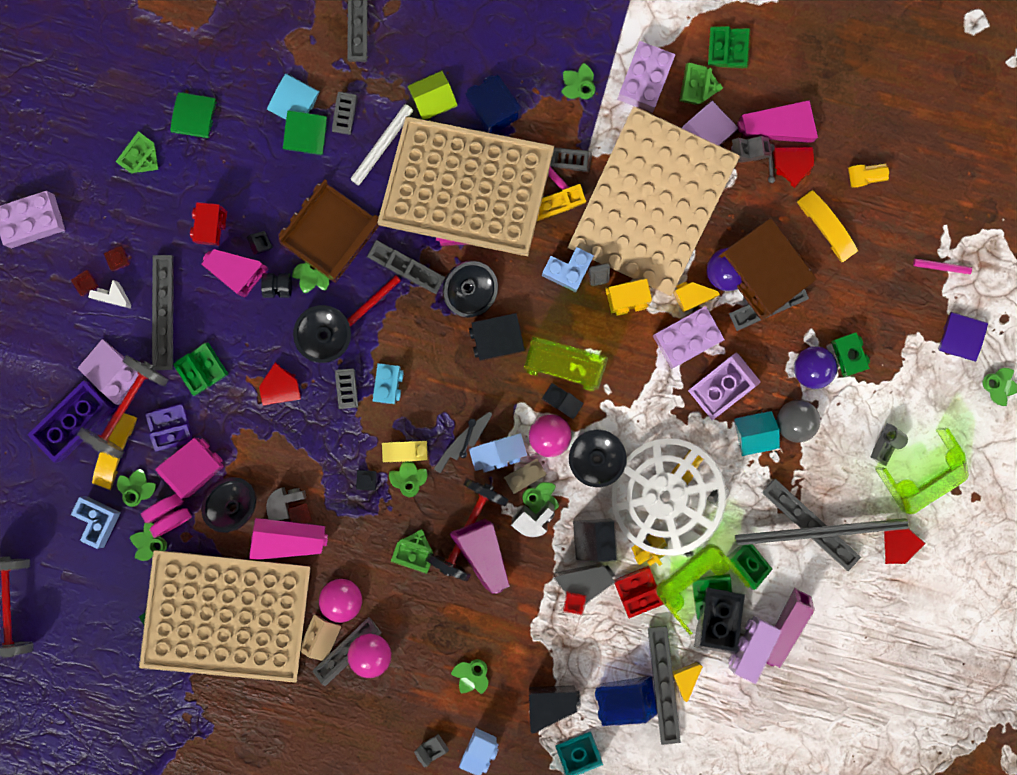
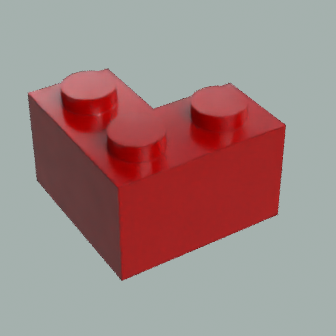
[190,202,227,246]

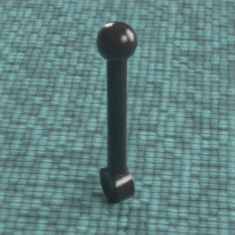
[459,419,476,458]

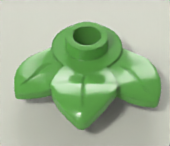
[561,63,595,99]
[292,263,329,293]
[982,368,1017,406]
[389,461,427,497]
[117,469,156,507]
[522,482,559,514]
[130,523,167,561]
[451,659,488,694]

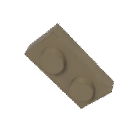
[504,458,547,494]

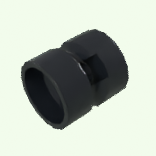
[261,273,292,298]

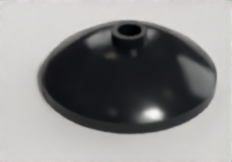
[443,260,498,318]
[293,305,351,363]
[569,430,627,488]
[201,477,257,533]

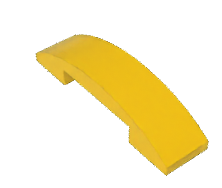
[537,184,586,221]
[797,190,858,262]
[92,413,137,490]

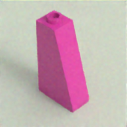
[737,100,818,142]
[249,518,328,560]

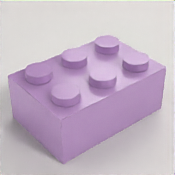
[617,41,675,113]
[0,191,65,248]
[653,306,724,369]
[728,616,781,684]

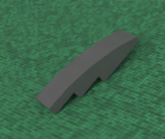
[366,240,445,294]
[729,289,810,331]
[434,412,493,473]

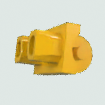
[631,534,667,566]

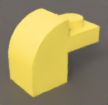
[382,441,428,462]

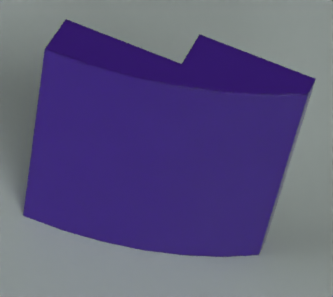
[938,312,988,362]
[145,403,192,452]

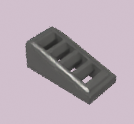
[332,92,358,135]
[550,148,592,172]
[588,263,610,286]
[335,369,358,409]
[707,486,730,507]

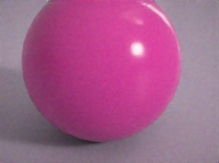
[529,414,572,457]
[319,579,362,623]
[348,634,392,678]

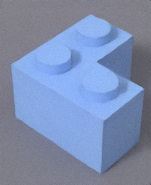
[542,247,594,292]
[469,433,527,472]
[71,496,121,549]
[459,728,498,775]

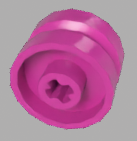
[141,494,192,538]

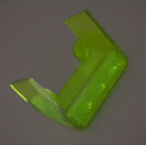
[523,337,608,392]
[875,428,969,514]
[656,544,750,635]

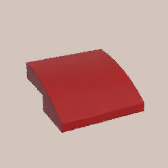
[614,566,664,619]

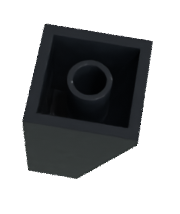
[573,518,617,562]
[529,685,581,734]

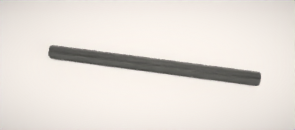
[734,518,908,546]

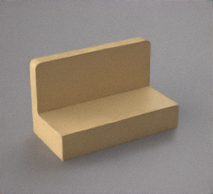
[300,615,341,661]

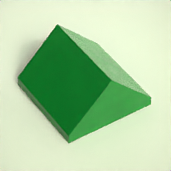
[725,544,773,590]

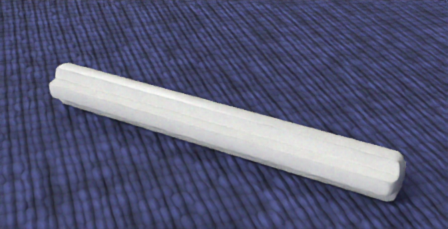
[351,104,413,185]

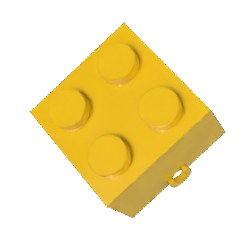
[605,279,652,316]

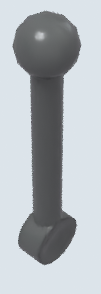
[768,144,775,183]

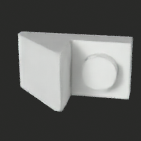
[88,280,131,309]

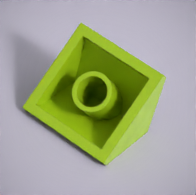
[408,71,457,120]

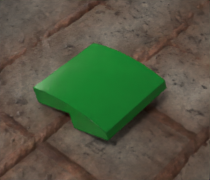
[708,27,750,68]
[170,92,216,138]
[283,111,327,155]
[173,343,228,396]
[691,574,732,620]

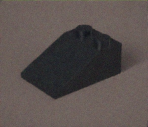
[694,588,745,654]

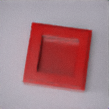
[563,592,586,615]

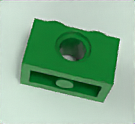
[831,332,870,377]

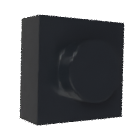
[246,231,273,255]
[356,470,377,490]

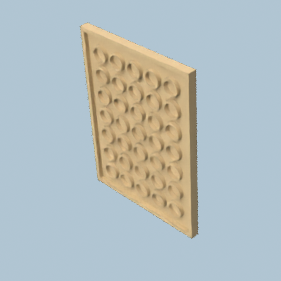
[568,106,740,296]
[378,117,554,256]
[139,550,310,682]

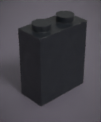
[469,313,525,361]

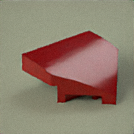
[774,147,814,188]
[259,362,301,405]
[884,527,926,564]

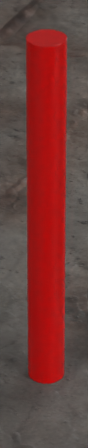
[347,275,401,327]

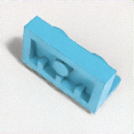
[373,363,404,404]

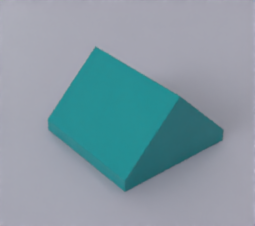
[734,411,780,456]
[555,731,604,775]

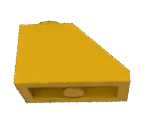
[673,282,720,313]

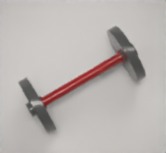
[77,355,169,459]
[0,556,34,658]

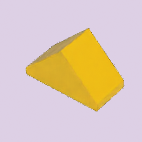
[673,662,703,702]

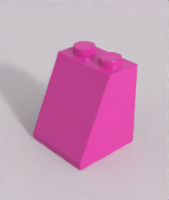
[202,249,269,298]
[155,438,224,499]

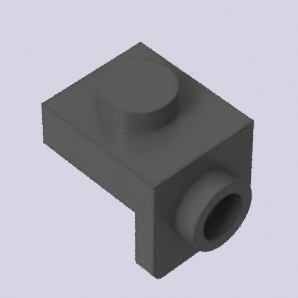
[414,734,449,767]

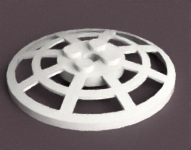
[612,438,726,556]

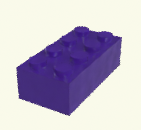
[27,380,117,462]

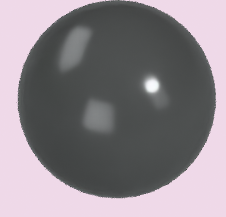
[777,400,820,443]

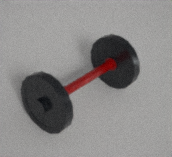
[425,478,509,582]

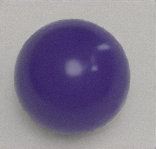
[707,248,741,291]
[794,346,838,389]

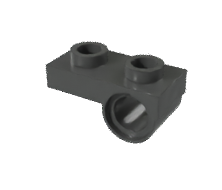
[870,423,908,466]

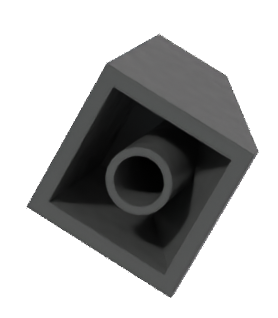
[553,563,616,604]

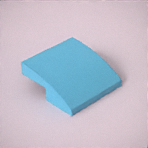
[267,74,319,119]

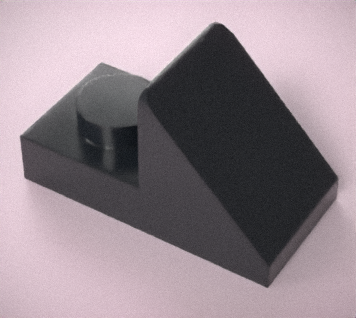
[542,383,584,420]

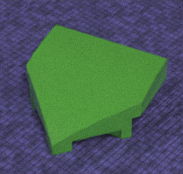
[680,63,723,105]
[116,131,158,174]
[391,530,433,574]

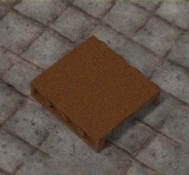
[278,179,379,283]
[718,218,817,320]

